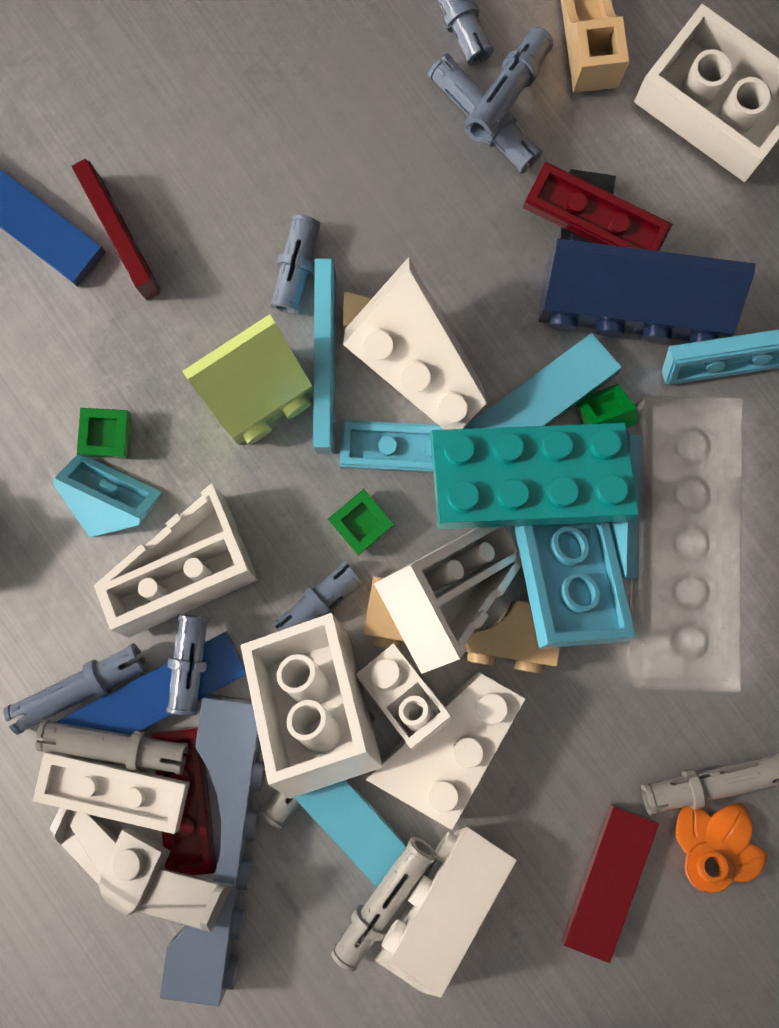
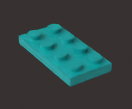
[430,423,639,529]

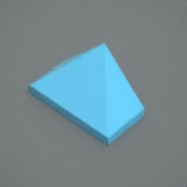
[53,455,162,538]

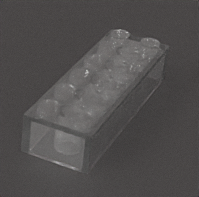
[629,395,743,693]

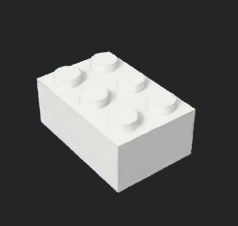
[634,4,779,182]
[241,613,383,799]

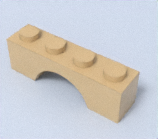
[561,0,629,93]
[363,577,560,674]

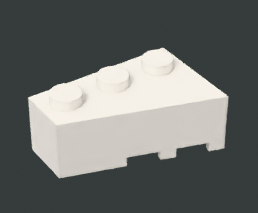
[343,257,487,430]
[94,483,259,638]
[374,526,522,674]
[366,671,525,830]
[373,827,517,997]

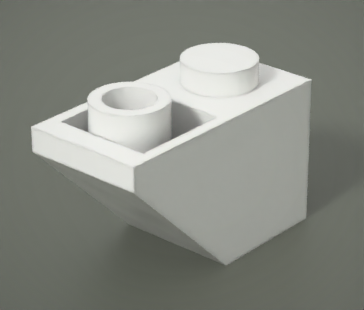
[356,644,453,751]

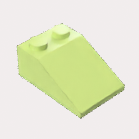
[182,314,314,445]

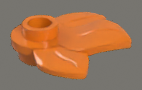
[676,803,768,893]

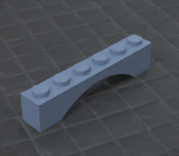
[160,694,265,1007]

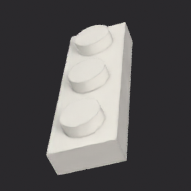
[33,751,190,834]

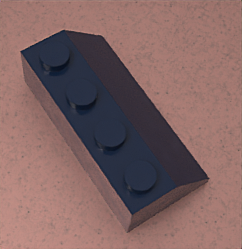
[538,238,756,343]

